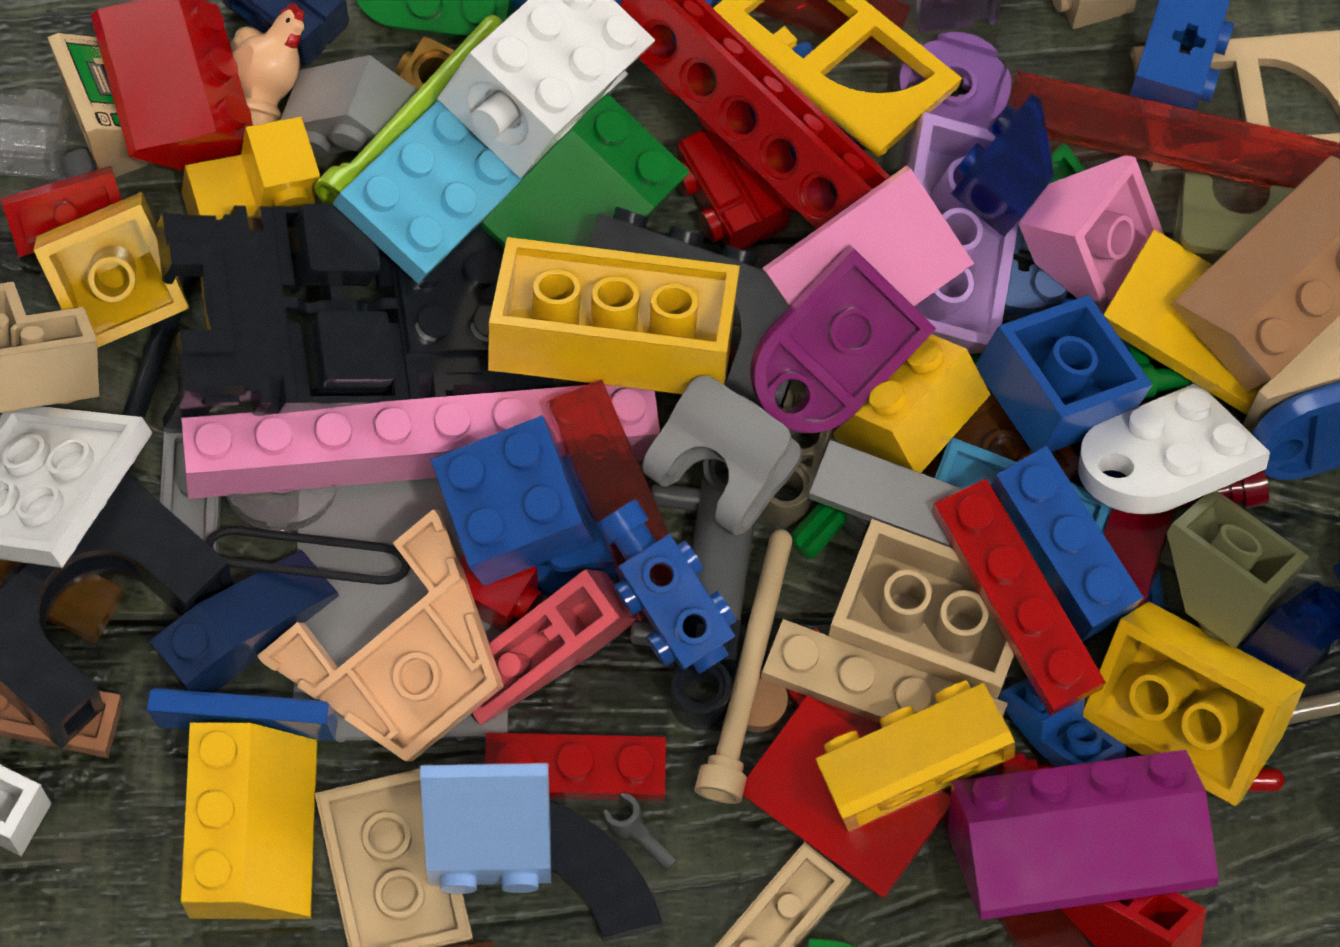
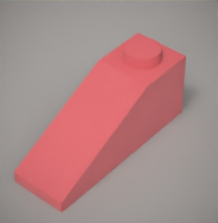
[472,569,639,725]

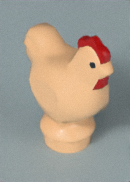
[230,3,304,125]

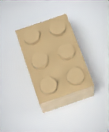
[829,519,1014,699]

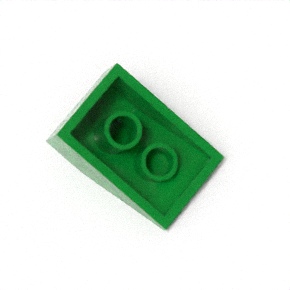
[480,93,690,249]

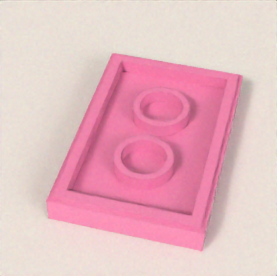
[762,166,974,308]

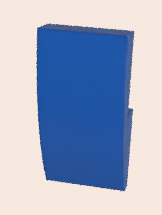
[1000,677,1126,767]

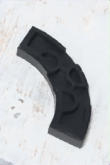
[550,801,663,942]

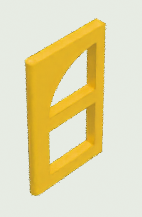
[713,0,962,158]

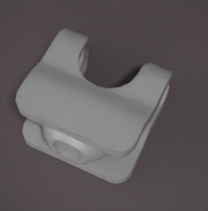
[643,375,803,536]

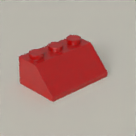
[91,0,253,171]

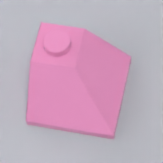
[1018,155,1164,314]

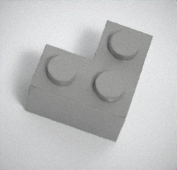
[281,55,418,158]

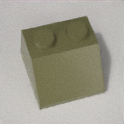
[1167,490,1309,648]

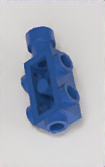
[596,499,736,674]

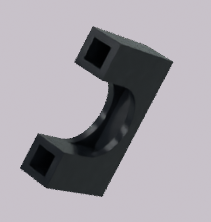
[588,206,790,410]
[0,473,233,749]

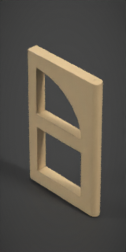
[1130,30,1340,171]

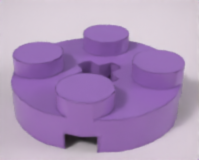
[898,32,1012,130]

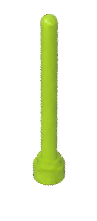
[314,15,503,204]

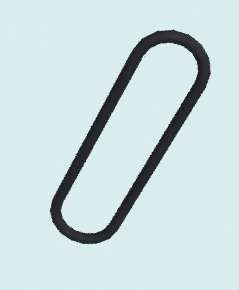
[205,526,410,585]

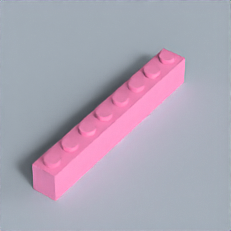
[181,384,660,499]

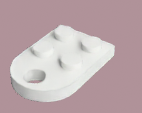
[1078,384,1270,514]

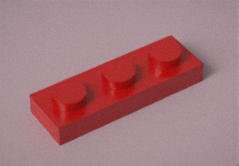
[485,733,666,801]

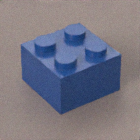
[975,295,1153,453]
[430,415,595,586]

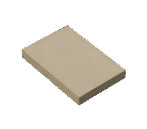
[315,769,473,947]

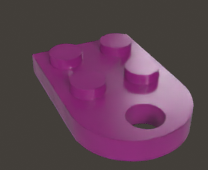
[750,245,936,433]

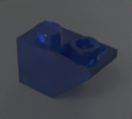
[951,93,1054,237]
[1240,581,1340,681]

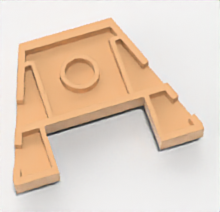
[257,509,504,762]

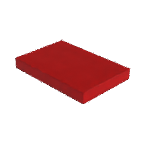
[743,694,950,900]

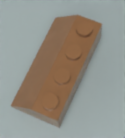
[1170,155,1340,391]

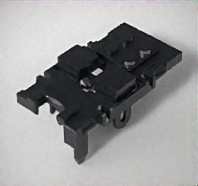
[156,204,555,433]

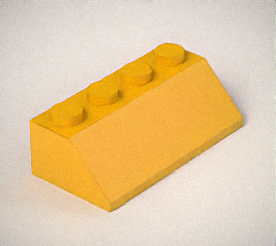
[488,237,740,394]

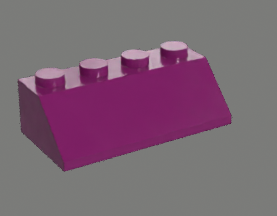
[947,750,1219,920]

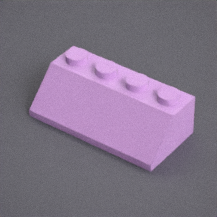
[899,112,1032,354]

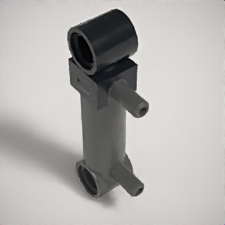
[630,459,754,730]

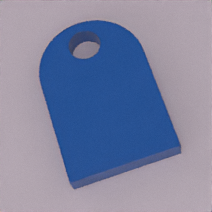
[1252,381,1340,480]

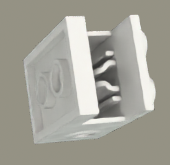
[437,0,655,179]

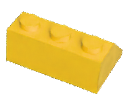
[1083,601,1305,806]
[816,681,1015,832]
[181,723,318,919]

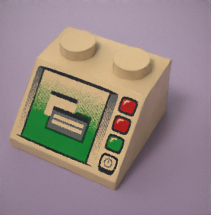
[47,33,152,177]

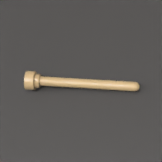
[694,529,793,804]

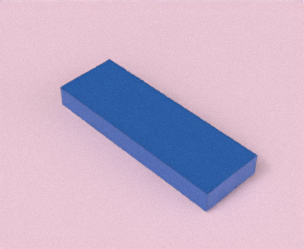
[147,688,338,741]

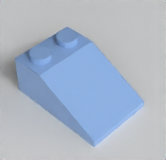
[420,763,551,894]

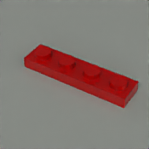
[932,478,1106,716]

